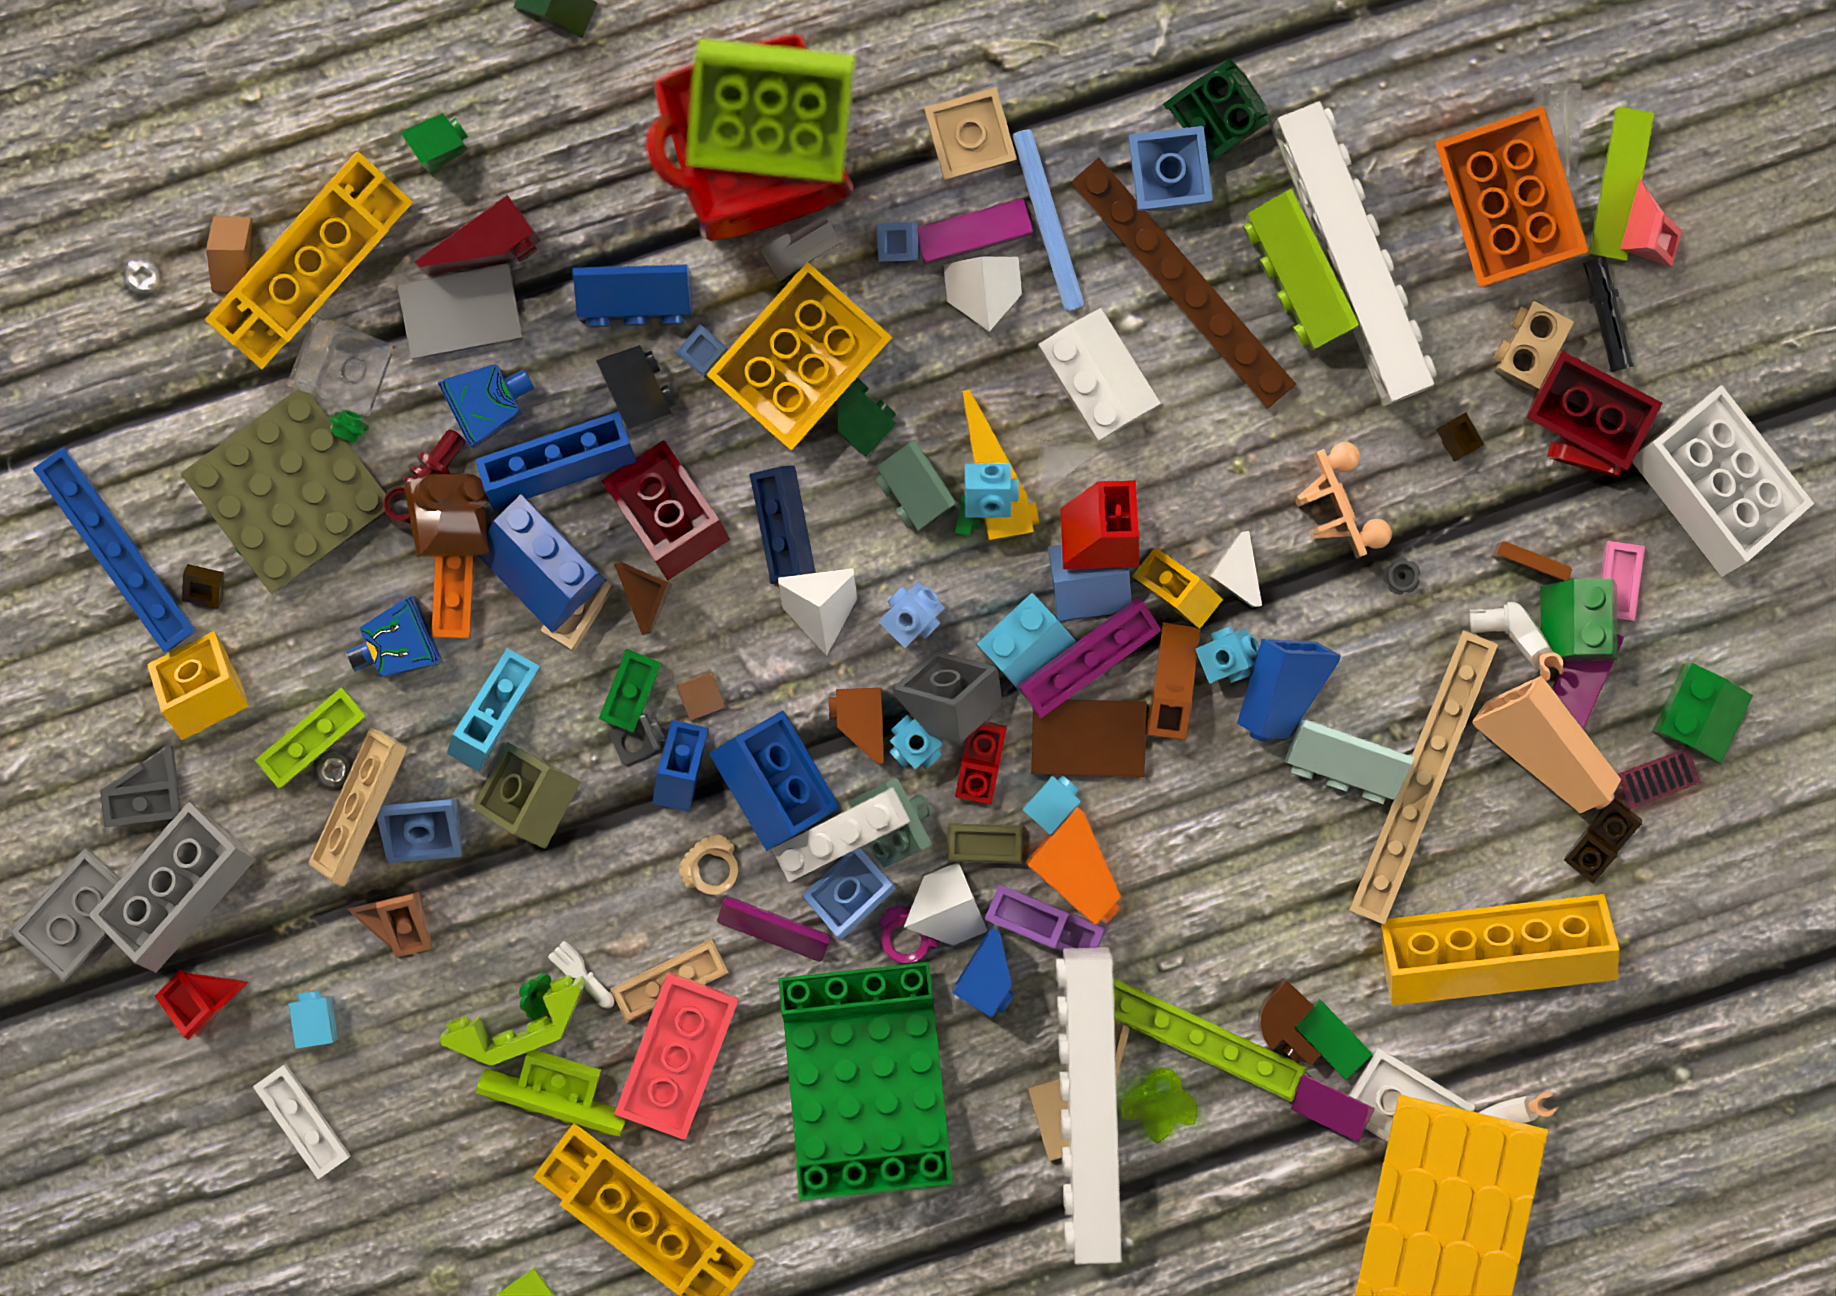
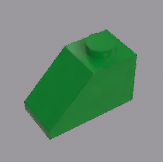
[401,113,468,174]

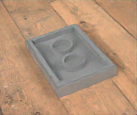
[397,264,523,360]
[8,848,121,982]

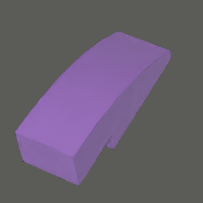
[985,884,1107,951]

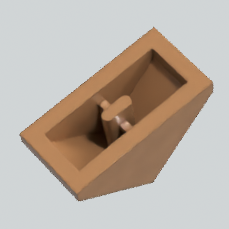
[206,216,252,293]

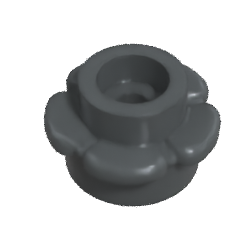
[1383,557,1420,595]

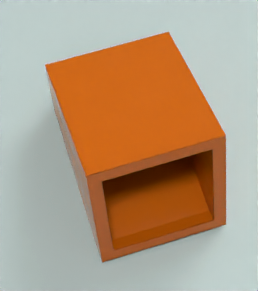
[1025,806,1121,926]

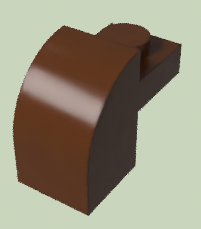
[1258,978,1321,1066]

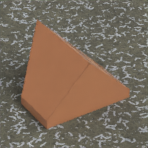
[347,892,432,958]

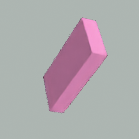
[1601,541,1645,621]

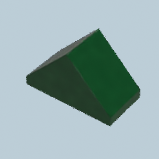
[513,0,598,38]

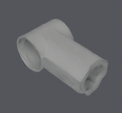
[760,215,841,283]

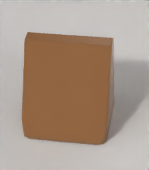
[676,672,726,720]

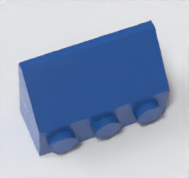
[572,264,693,327]
[477,494,607,633]
[709,710,840,851]

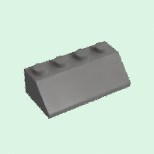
[88,802,256,972]

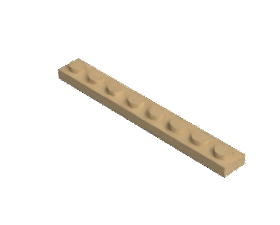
[1349,630,1498,925]

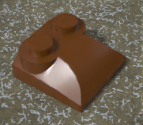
[404,474,489,557]

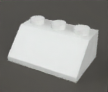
[1037,308,1161,443]

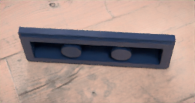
[750,465,816,584]

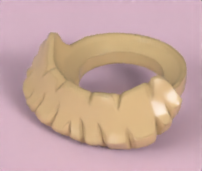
[679,835,738,895]

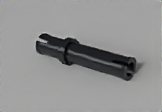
[1583,257,1634,372]

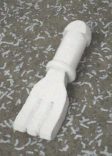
[548,941,615,1009]

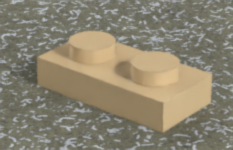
[541,582,614,652]

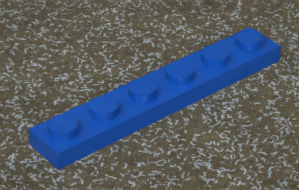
[33,447,197,653]

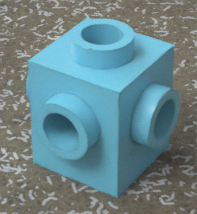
[965,463,1019,518]
[1195,626,1259,684]
[889,715,943,770]

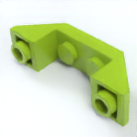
[439,975,586,1066]

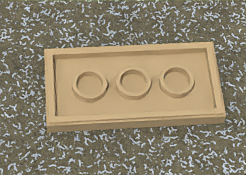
[308,727,408,887]

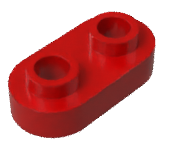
[1546,437,1622,477]

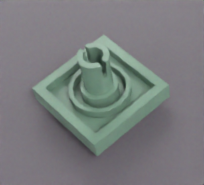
[849,777,932,868]

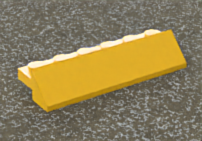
[205,151,413,369]
[533,1123,755,1296]

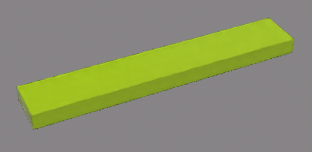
[1113,978,1307,1102]

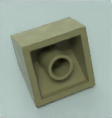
[472,742,581,849]

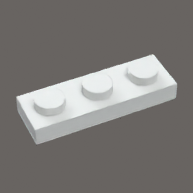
[253,1064,351,1179]

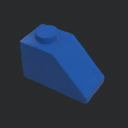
[652,720,708,811]

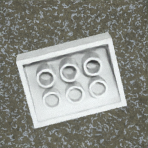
[1632,385,1814,577]

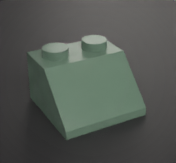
[875,439,956,531]

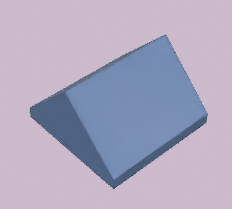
[1128,126,1213,211]
[1048,545,1132,621]
[377,799,462,863]
[802,847,897,940]

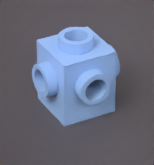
[878,581,945,648]

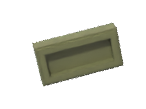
[947,823,1023,864]

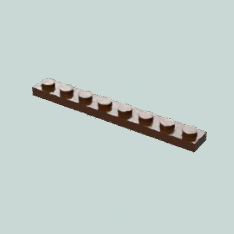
[1070,157,1296,409]

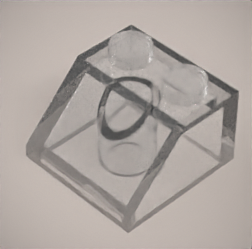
[287,315,396,417]

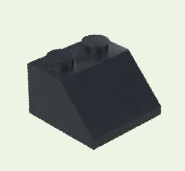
[596,345,676,435]

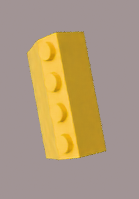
[706,262,892,451]

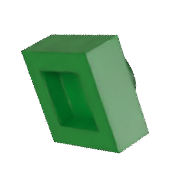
[955,496,981,537]

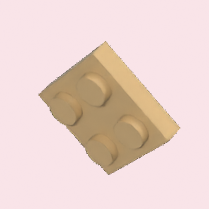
[924,87,1017,182]

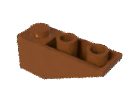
[1146,623,1200,740]

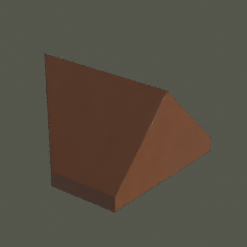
[614,562,673,636]

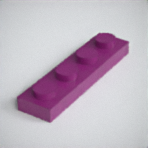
[1017,598,1162,718]

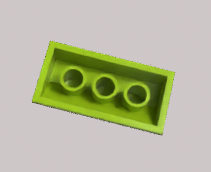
[1243,189,1359,352]

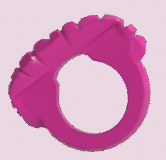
[879,905,940,963]

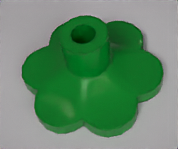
[519,973,551,1020]

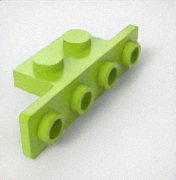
[476,1049,627,1136]

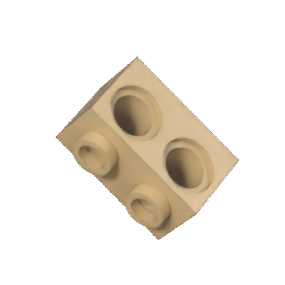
[1493,301,1574,392]

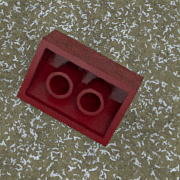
[1526,350,1663,471]

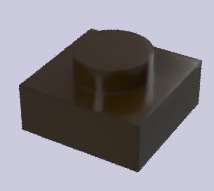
[1436,412,1484,462]
[182,564,224,609]

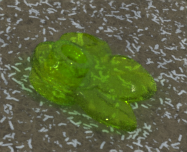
[1121,1067,1197,1143]

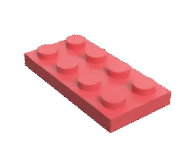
[614,971,738,1140]

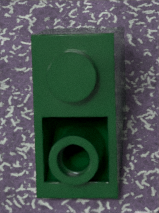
[837,377,897,460]

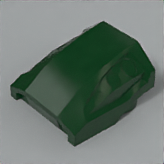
[1163,59,1272,164]

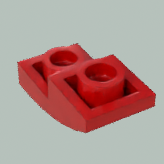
[955,721,1007,805]

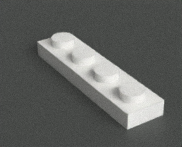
[772,787,910,882]

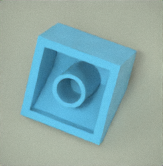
[976,593,1076,695]

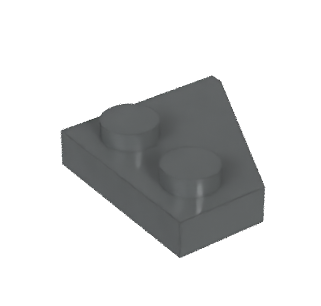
[100,746,181,827]

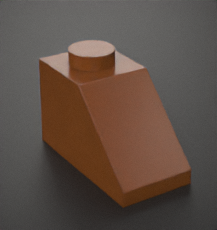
[829,687,884,763]

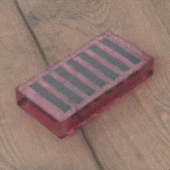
[1617,747,1701,809]

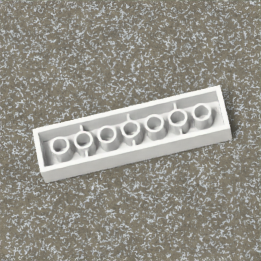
[1271,101,1437,407]
[1056,947,1121,1264]

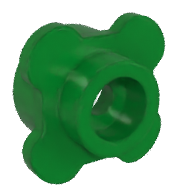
[329,410,369,442]

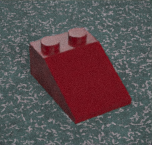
[414,195,541,276]
[601,440,731,581]

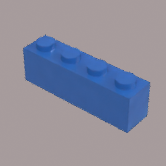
[475,411,636,510]

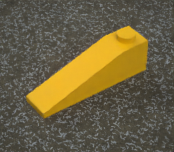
[962,390,1039,542]

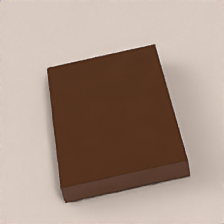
[1031,699,1146,777]

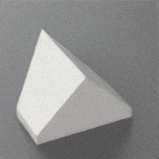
[943,256,1022,332]
[778,568,857,656]
[904,862,988,946]

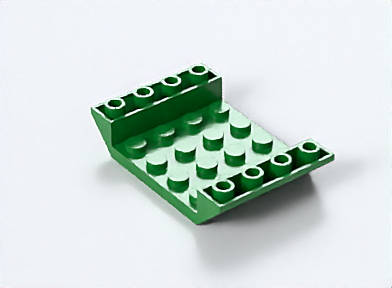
[778,962,953,1202]

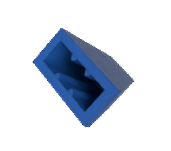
[1237,639,1341,742]

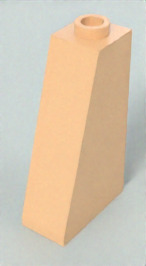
[1472,676,1621,813]

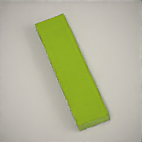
[1588,106,1655,262]

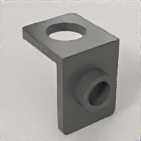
[609,714,665,765]

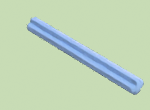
[1013,129,1084,311]

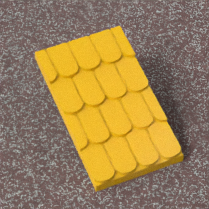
[1354,1094,1549,1296]

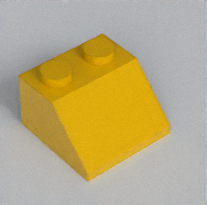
[147,631,249,740]

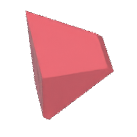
[1620,178,1682,267]

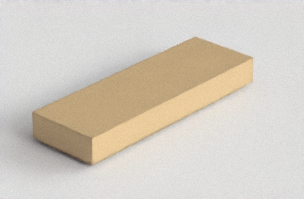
[610,938,729,1023]

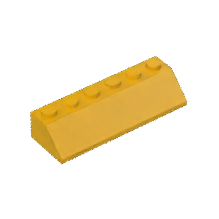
[1380,894,1619,1006]

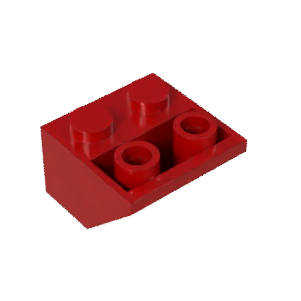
[1060,480,1139,570]

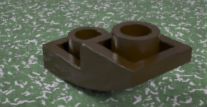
[1564,798,1642,883]

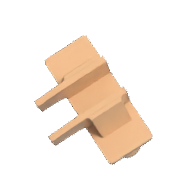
[1295,442,1392,558]

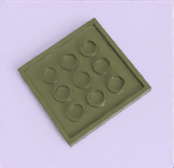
[180,385,394,595]

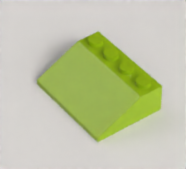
[687,38,855,182]

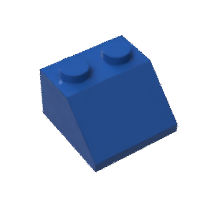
[952,925,1014,1018]

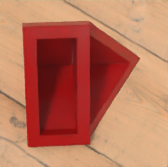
[155,969,249,1040]

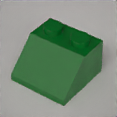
[1540,578,1618,661]
[1652,663,1753,763]

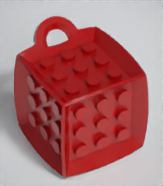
[646,34,853,241]

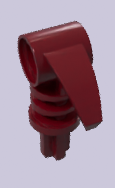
[383,429,465,530]

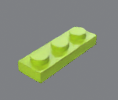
[255,687,367,789]

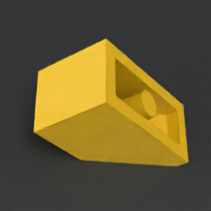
[1132,547,1223,629]

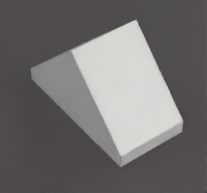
[1209,531,1262,608]

